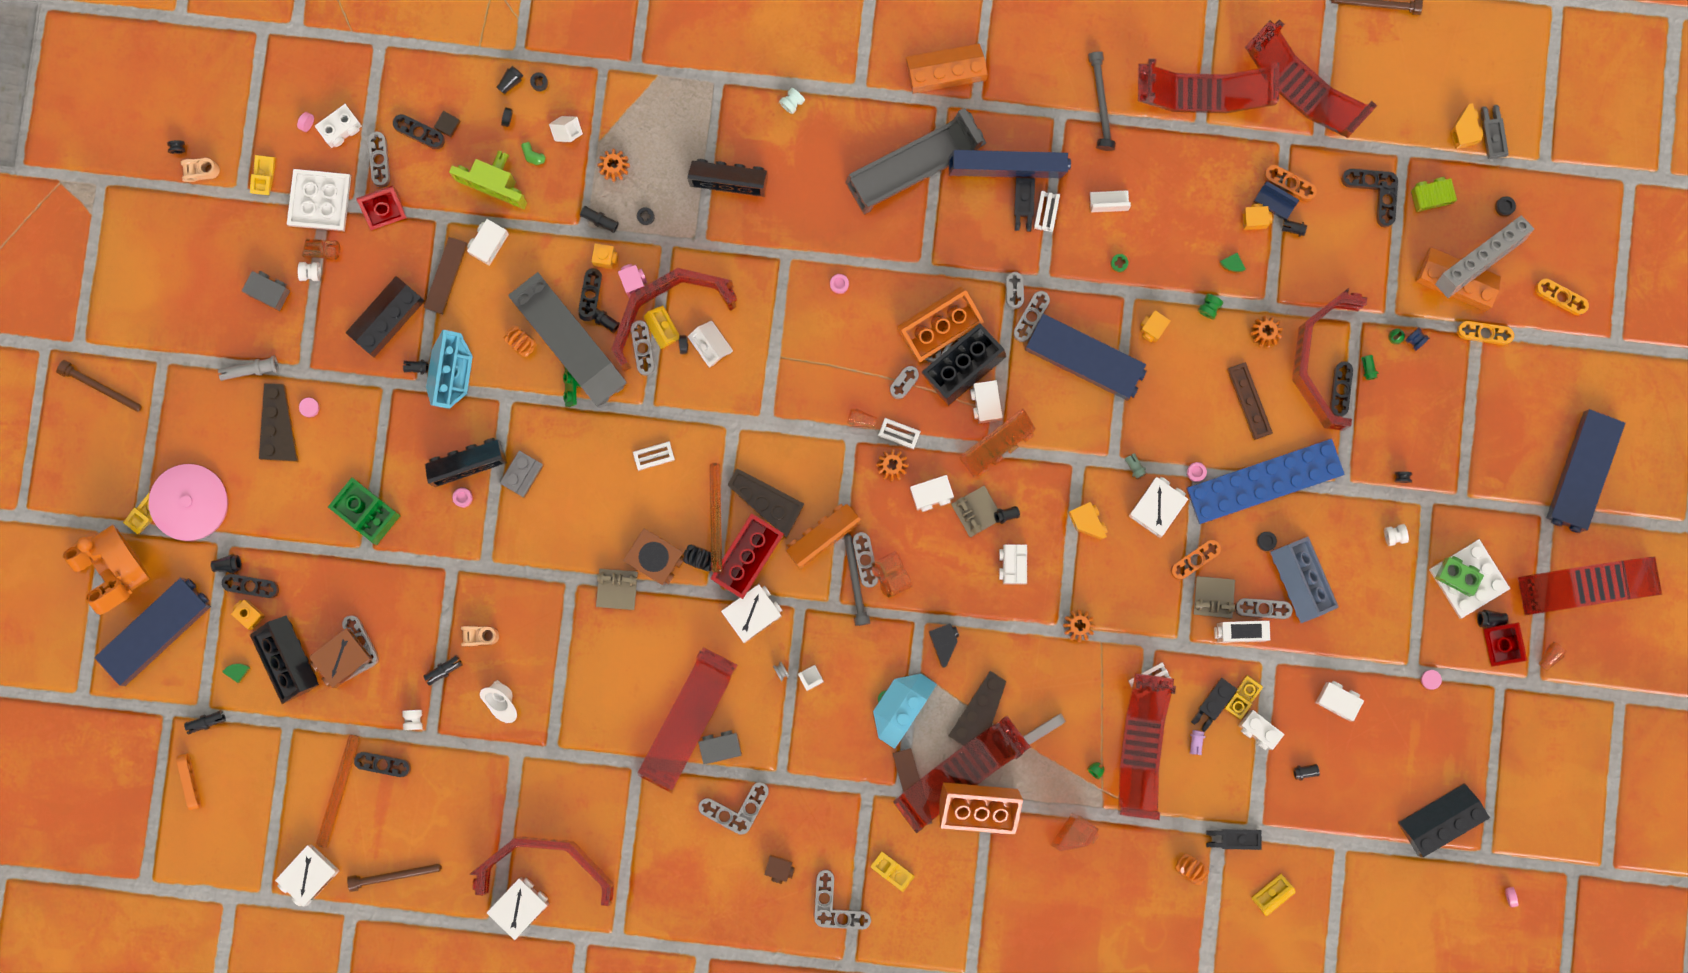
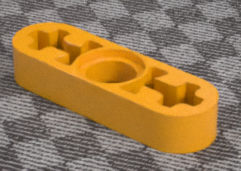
[1535,279,1589,315]
[1457,321,1514,345]

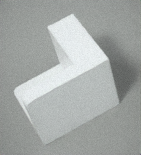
[549,116,583,142]
[798,665,824,691]

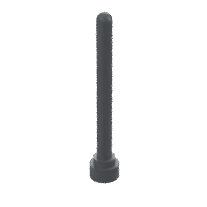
[1088,52,1111,140]
[844,534,870,626]

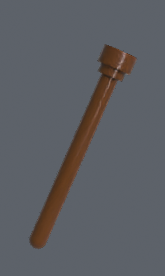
[1331,0,1423,15]
[56,360,142,412]
[347,864,442,892]

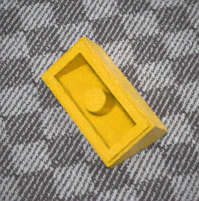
[643,305,679,349]
[1251,874,1296,916]

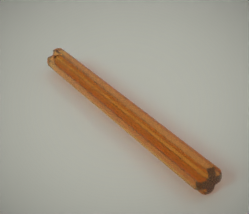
[710,463,722,573]
[316,734,360,848]

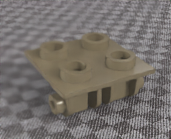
[951,486,999,537]
[596,569,638,610]
[1194,576,1235,618]

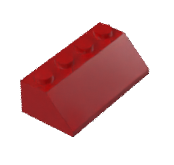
[710,513,784,599]

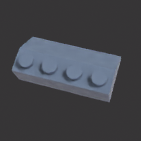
[1271,537,1339,623]

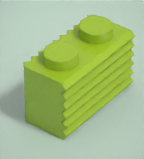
[1411,177,1457,212]

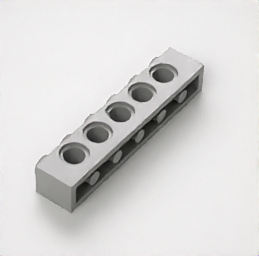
[1435,215,1534,298]

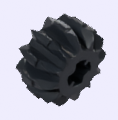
[683,545,717,571]

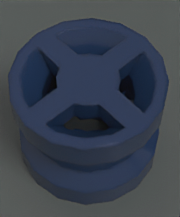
[1405,327,1430,351]

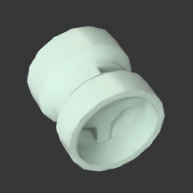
[779,88,805,114]

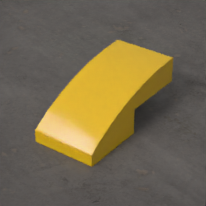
[250,155,276,195]
[123,493,153,534]
[871,852,915,892]

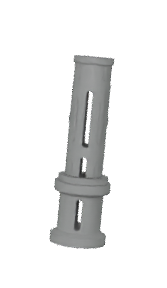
[218,355,279,381]

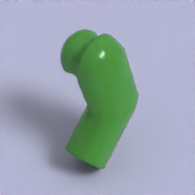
[521,142,546,165]

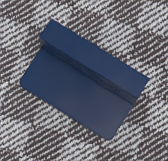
[1253,181,1299,220]

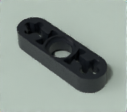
[393,114,445,149]
[578,268,602,321]
[1330,362,1353,417]
[222,574,279,598]
[354,752,411,777]

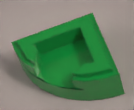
[1220,253,1246,272]
[222,664,250,683]

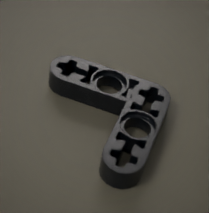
[1341,169,1398,228]

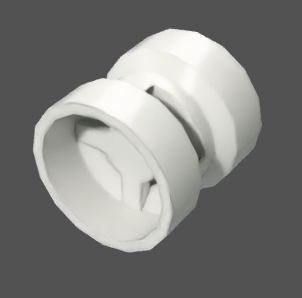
[298,262,321,281]
[1384,524,1409,546]
[402,710,423,730]

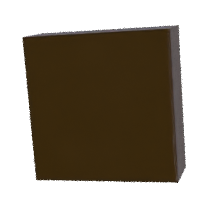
[434,111,461,137]

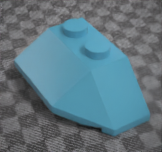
[426,330,473,409]
[873,674,937,749]

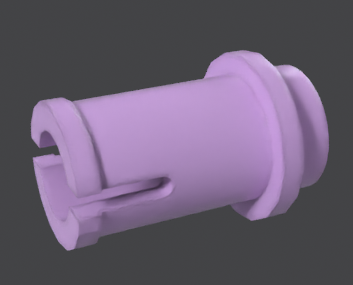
[1189,730,1206,755]

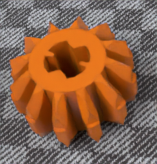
[597,149,630,182]
[1250,315,1283,348]
[503,325,537,357]
[876,449,909,482]
[1063,609,1096,642]
[1175,854,1210,885]

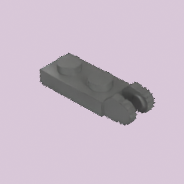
[1481,105,1509,159]

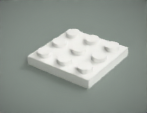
[287,169,351,231]
[1429,539,1510,619]

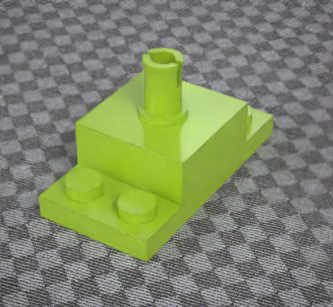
[449,151,527,209]

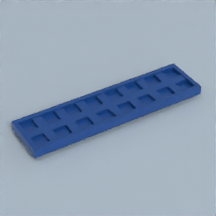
[1186,439,1345,524]

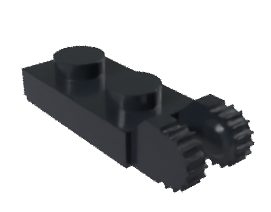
[1014,178,1035,232]
[1191,678,1238,732]
[1206,829,1262,850]

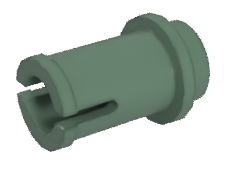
[1125,453,1146,479]

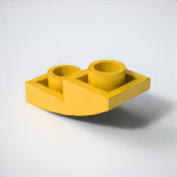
[1225,675,1263,719]

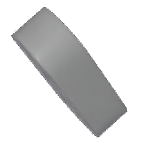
[1006,272,1024,309]
[890,366,919,399]

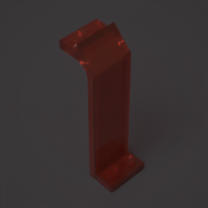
[638,647,737,793]

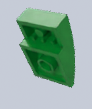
[328,477,401,545]

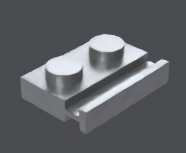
[500,451,544,498]

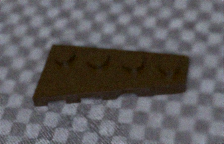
[259,383,299,462]
[728,468,804,538]
[948,671,1007,757]

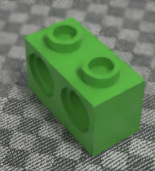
[1435,556,1484,597]

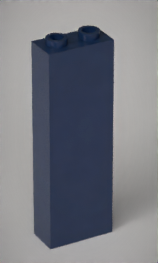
[949,150,1071,178]
[1025,314,1147,401]
[1546,409,1625,533]
[94,578,211,686]

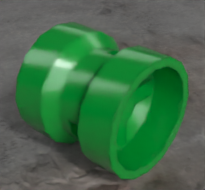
[1198,294,1224,320]

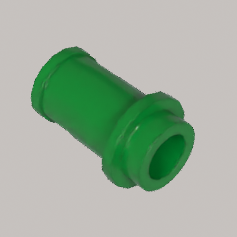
[1361,355,1379,380]

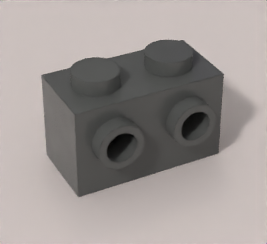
[242,271,290,311]
[698,730,742,765]

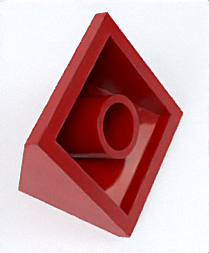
[356,185,406,230]
[1483,622,1528,667]

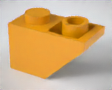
[1451,103,1483,149]
[1068,502,1108,540]

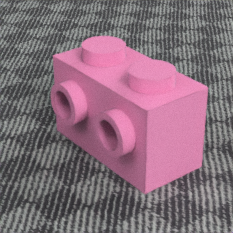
[618,264,647,299]

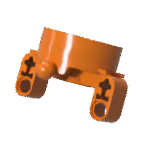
[63,524,150,615]

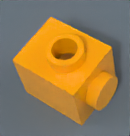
[1242,204,1272,230]
[592,243,618,269]
[1140,310,1170,343]
[231,600,265,630]

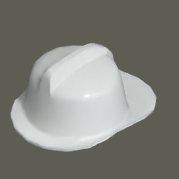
[480,680,517,723]

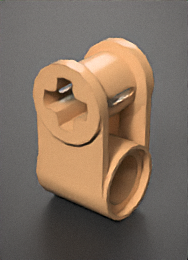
[180,158,220,182]
[461,626,499,646]

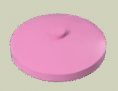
[149,464,228,541]

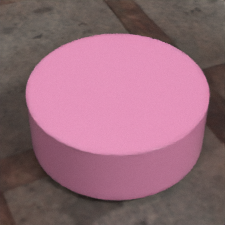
[297,112,314,132]
[830,274,849,294]
[299,398,320,417]
[1187,462,1207,482]
[453,488,473,507]
[1421,670,1442,689]
[1505,887,1518,907]

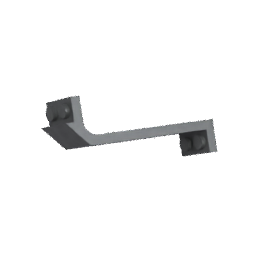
[845,108,986,214]
[508,272,627,407]

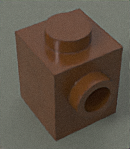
[764,855,795,884]

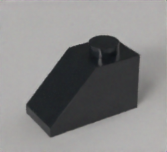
[928,623,959,668]

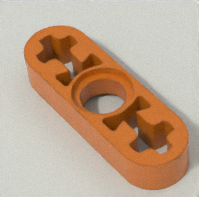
[1264,165,1317,201]
[1171,540,1221,580]
[176,753,201,810]

